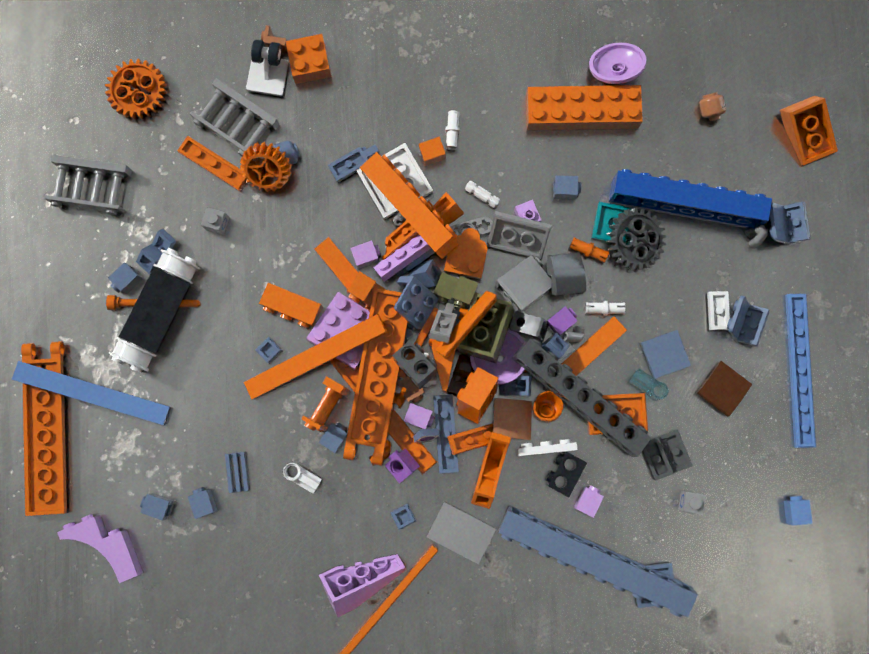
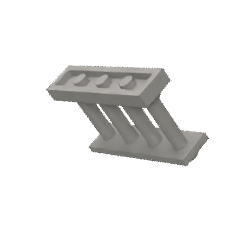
[190,78,280,156]
[44,155,132,215]

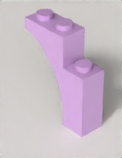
[57,514,143,583]

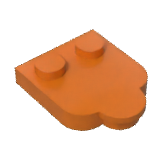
[444,228,487,279]

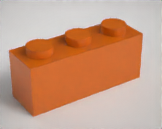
[259,283,323,329]

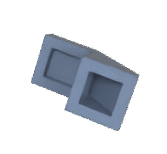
[136,229,176,274]

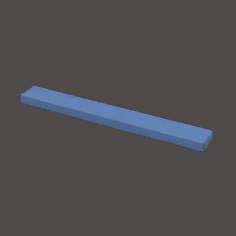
[785,294,816,448]
[12,361,170,425]

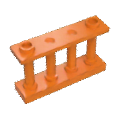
[302,376,351,432]

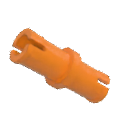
[570,237,609,263]

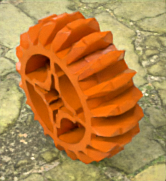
[240,141,292,192]

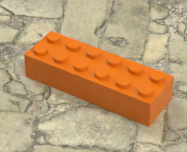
[526,85,643,130]
[359,152,459,259]

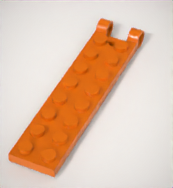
[343,288,408,466]
[21,341,67,516]

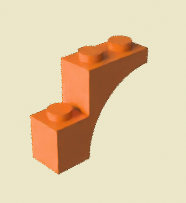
[471,432,511,509]

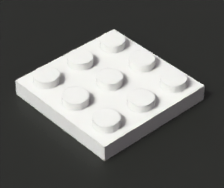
[356,143,433,220]

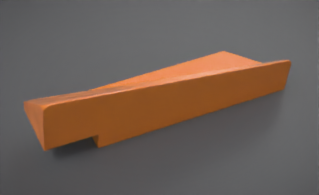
[382,192,464,260]

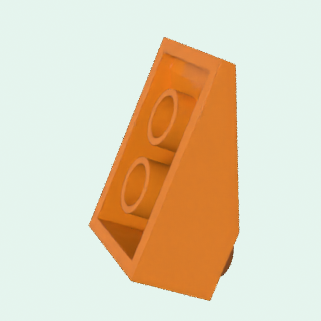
[780,96,838,165]
[429,339,456,393]

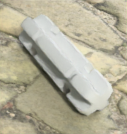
[465,181,500,208]

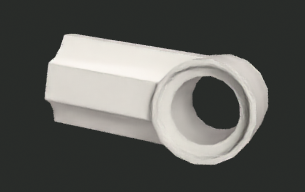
[283,463,322,494]

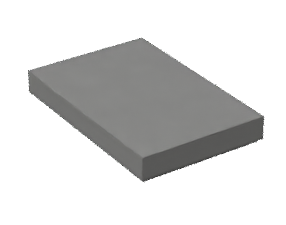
[487,211,551,260]
[426,502,496,564]

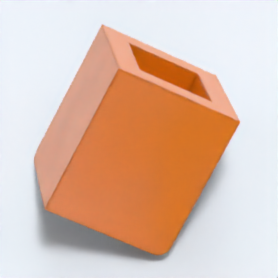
[419,136,446,166]

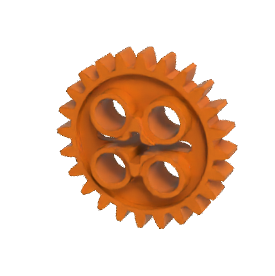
[105,59,167,119]

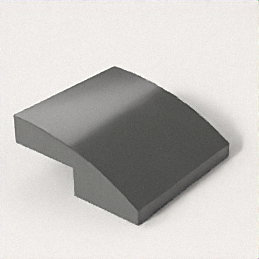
[547,252,586,295]
[643,429,693,481]

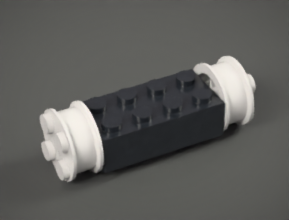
[108,248,200,373]

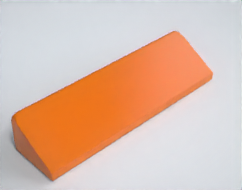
[436,291,497,359]

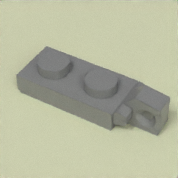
[429,303,457,343]

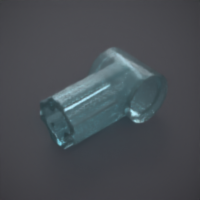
[629,368,669,401]

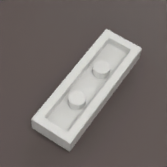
[517,439,577,456]

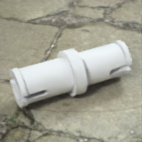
[445,110,460,150]
[586,301,625,316]

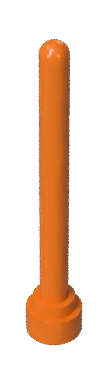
[106,295,200,310]

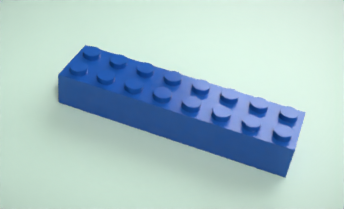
[608,169,772,229]

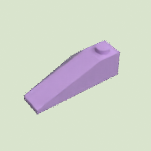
[319,554,406,617]

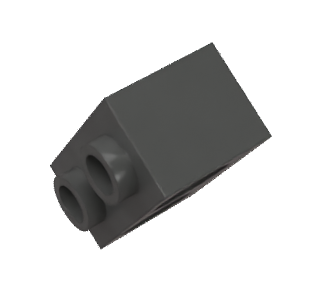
[392,340,437,389]

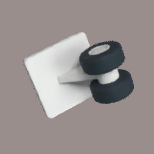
[246,40,289,96]

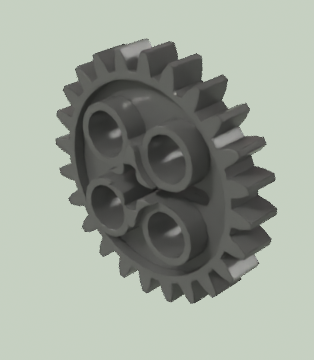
[607,208,666,270]

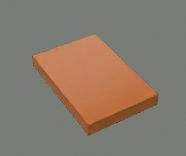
[588,393,648,435]

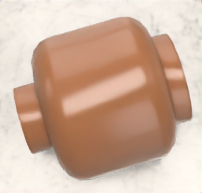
[699,92,726,121]

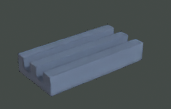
[225,452,249,493]

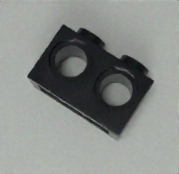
[546,451,587,497]

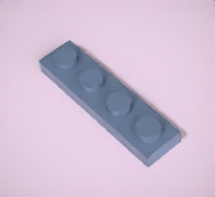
[433,394,459,474]

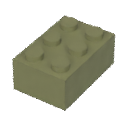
[457,293,515,363]

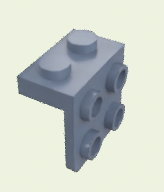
[769,201,811,244]
[394,275,439,329]
[727,296,770,347]

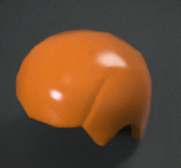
[533,391,564,423]

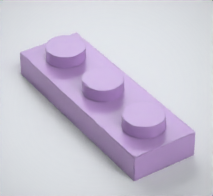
[373,235,431,282]

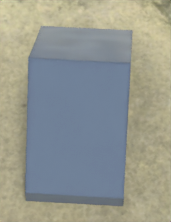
[499,376,532,397]

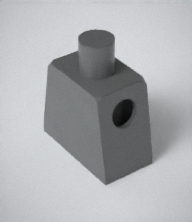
[509,311,549,344]

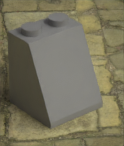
[495,255,552,312]

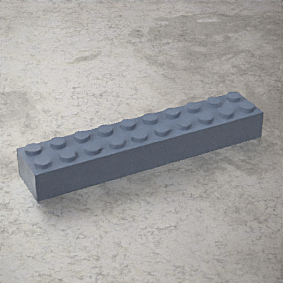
[499,505,698,617]

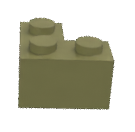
[433,272,478,310]

